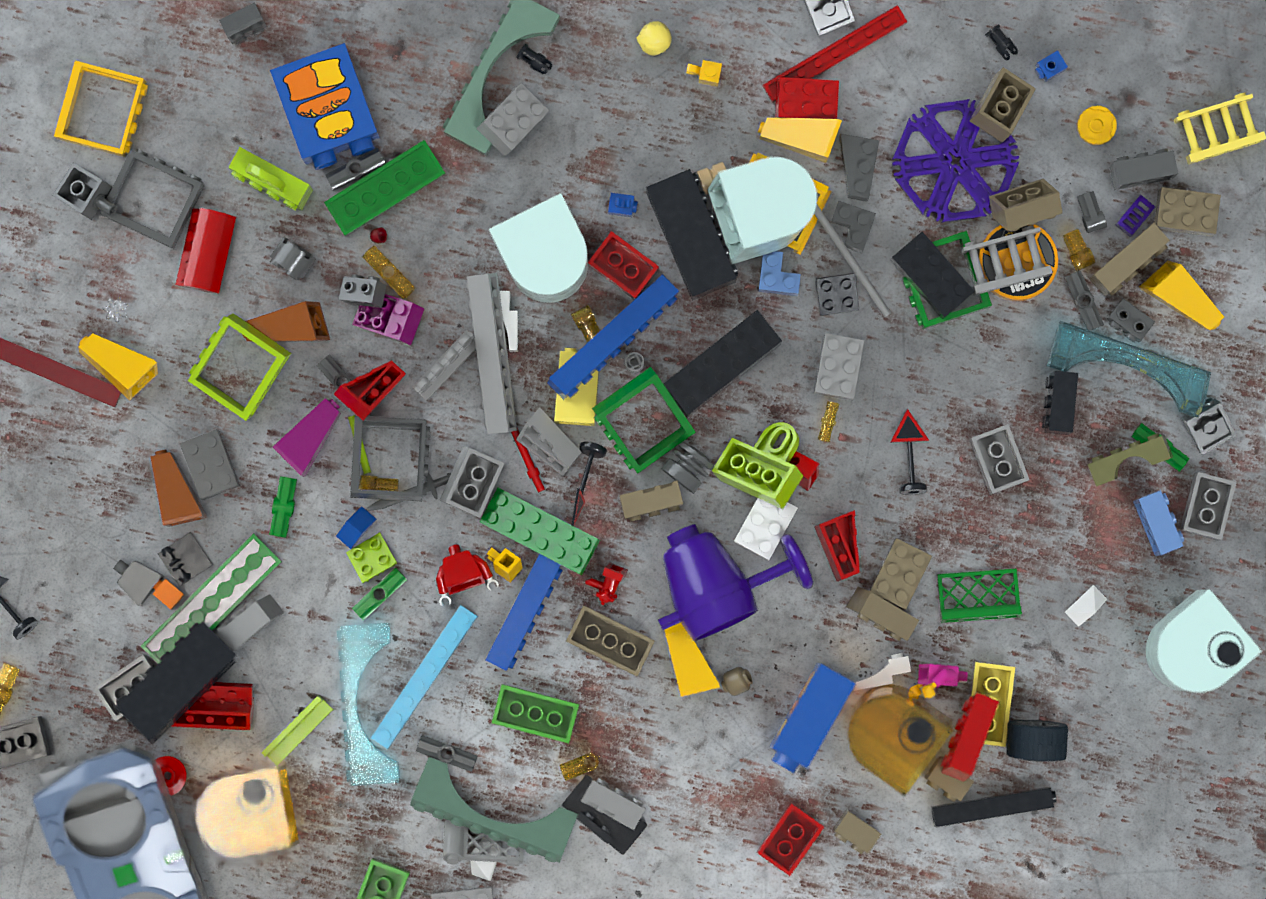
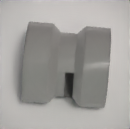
[625,352,644,373]

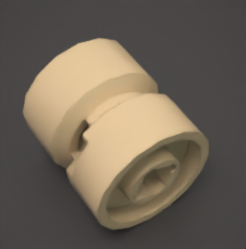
[697,162,726,195]

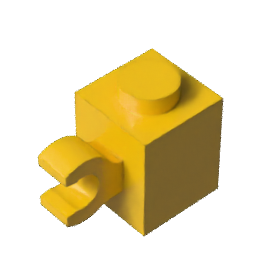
[686,60,722,87]
[487,548,523,583]

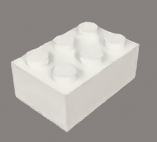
[734,498,798,561]

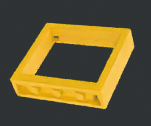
[54,61,148,157]

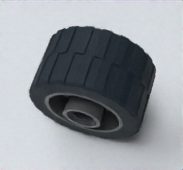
[1006,720,1068,762]

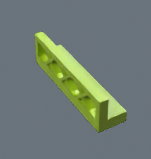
[261,695,334,766]

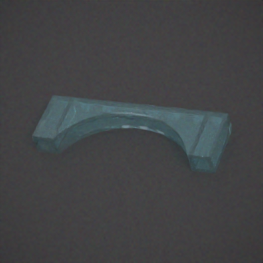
[1047,321,1211,418]
[337,623,400,786]

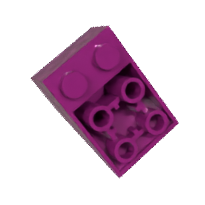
[352,294,424,346]

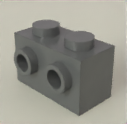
[339,274,387,308]
[1107,298,1155,343]

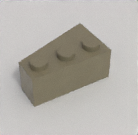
[619,480,683,522]
[846,587,919,641]

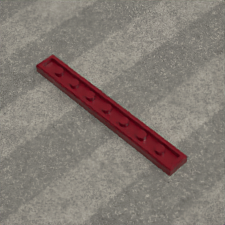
[0,338,122,408]

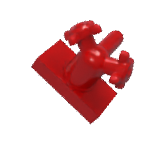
[585,563,628,605]

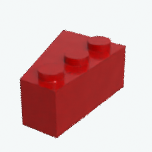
[334,360,406,421]
[814,510,860,582]

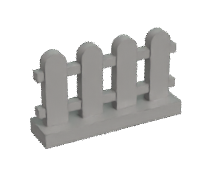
[412,330,475,401]

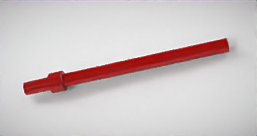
[511,428,545,493]

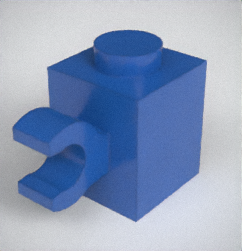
[608,193,638,218]

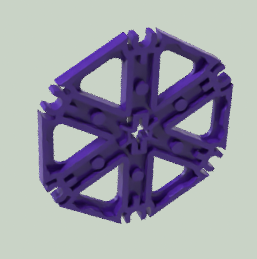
[892,99,1020,223]

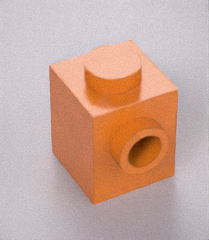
[153,579,185,610]

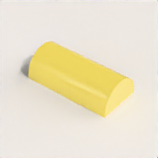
[971,662,1015,747]

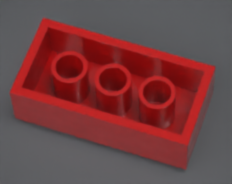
[940,692,999,782]

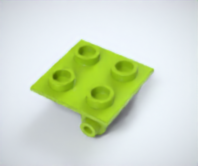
[346,533,397,583]

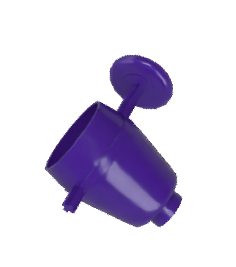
[658,524,813,641]

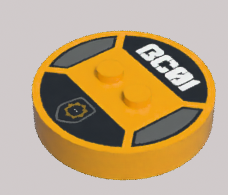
[978,225,1058,301]

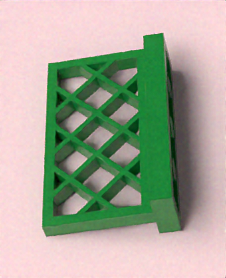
[937,569,1022,623]

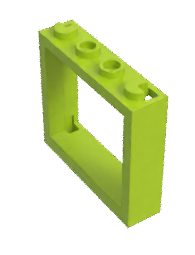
[188,313,292,421]

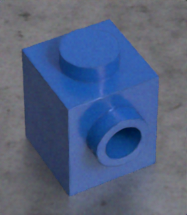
[1035,50,1068,82]

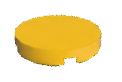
[1077,106,1117,145]

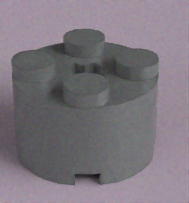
[270,237,316,280]

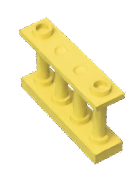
[1174,92,1266,165]

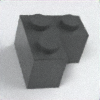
[831,201,876,253]

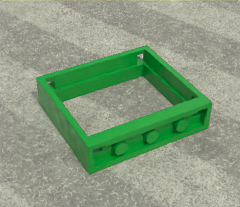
[902,231,992,330]
[592,367,696,474]

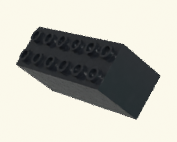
[646,169,738,301]
[663,310,782,418]
[115,621,239,745]

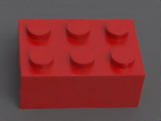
[775,77,839,119]
[588,231,659,300]
[757,803,824,876]

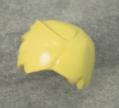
[636,21,672,56]

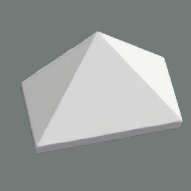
[1065,585,1107,627]
[471,837,503,881]

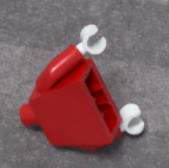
[436,544,499,606]

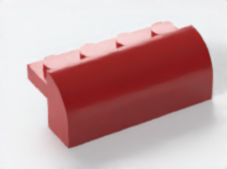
[175,208,236,294]
[171,682,254,730]

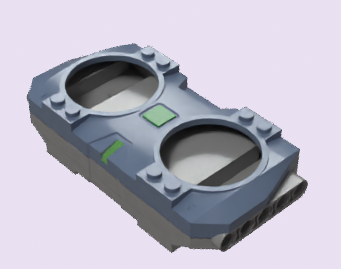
[33,741,208,899]

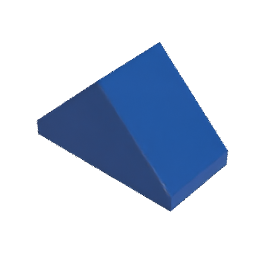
[336,506,377,549]

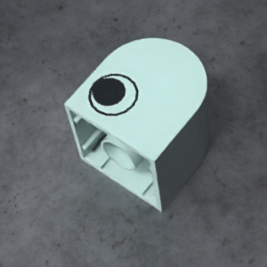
[1146,589,1262,692]

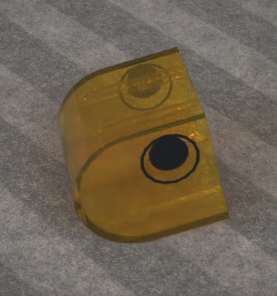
[848,684,953,796]
[195,765,299,857]

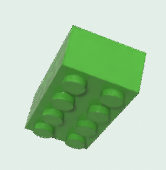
[492,684,579,743]
[357,858,410,899]

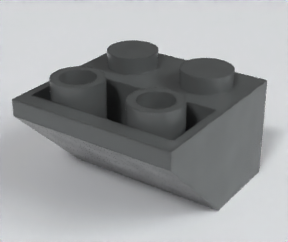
[219,2,267,45]

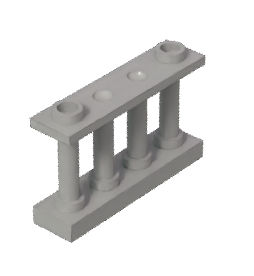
[961,225,1053,296]

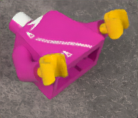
[909,664,968,698]

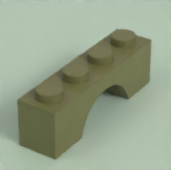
[1088,433,1173,487]

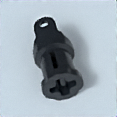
[985,24,1018,60]
[516,44,552,74]

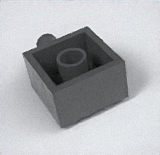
[52,162,117,220]

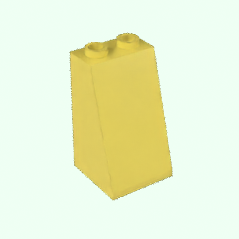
[554,348,599,426]

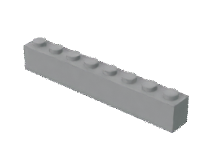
[467,273,517,434]

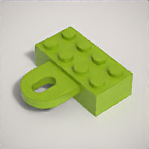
[228,147,313,211]
[712,422,803,509]

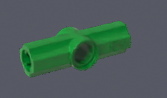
[1131,423,1190,472]
[269,476,297,538]
[352,568,407,621]

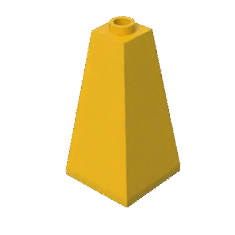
[758,118,842,163]
[1139,261,1224,330]
[78,333,158,401]
[665,622,720,697]

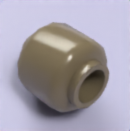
[721,667,752,696]

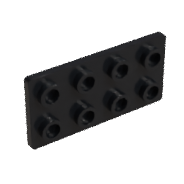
[562,775,647,855]

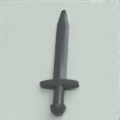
[366,472,451,511]

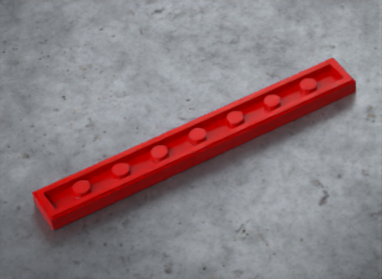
[762,5,908,103]

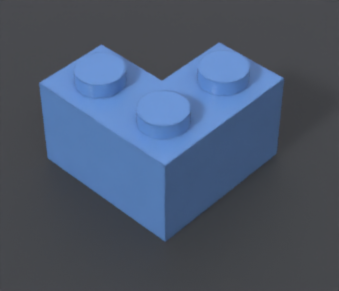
[758,251,801,296]

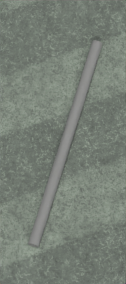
[814,203,891,317]

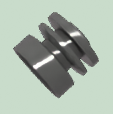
[661,442,714,494]

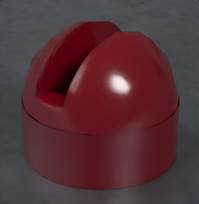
[370,227,387,244]

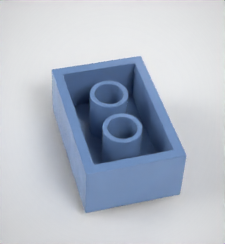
[1133,490,1184,556]

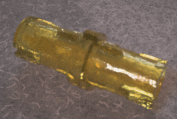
[818,401,840,443]

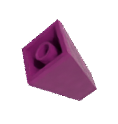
[273,398,341,477]

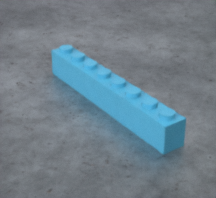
[371,605,478,749]

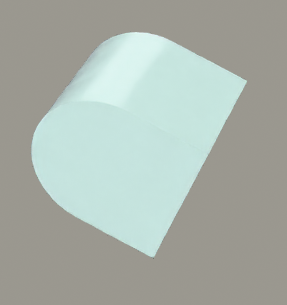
[707,157,817,264]
[489,193,588,303]

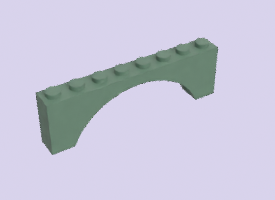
[443,0,560,156]
[410,757,578,863]

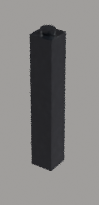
[931,787,1057,827]

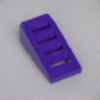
[1115,194,1155,237]

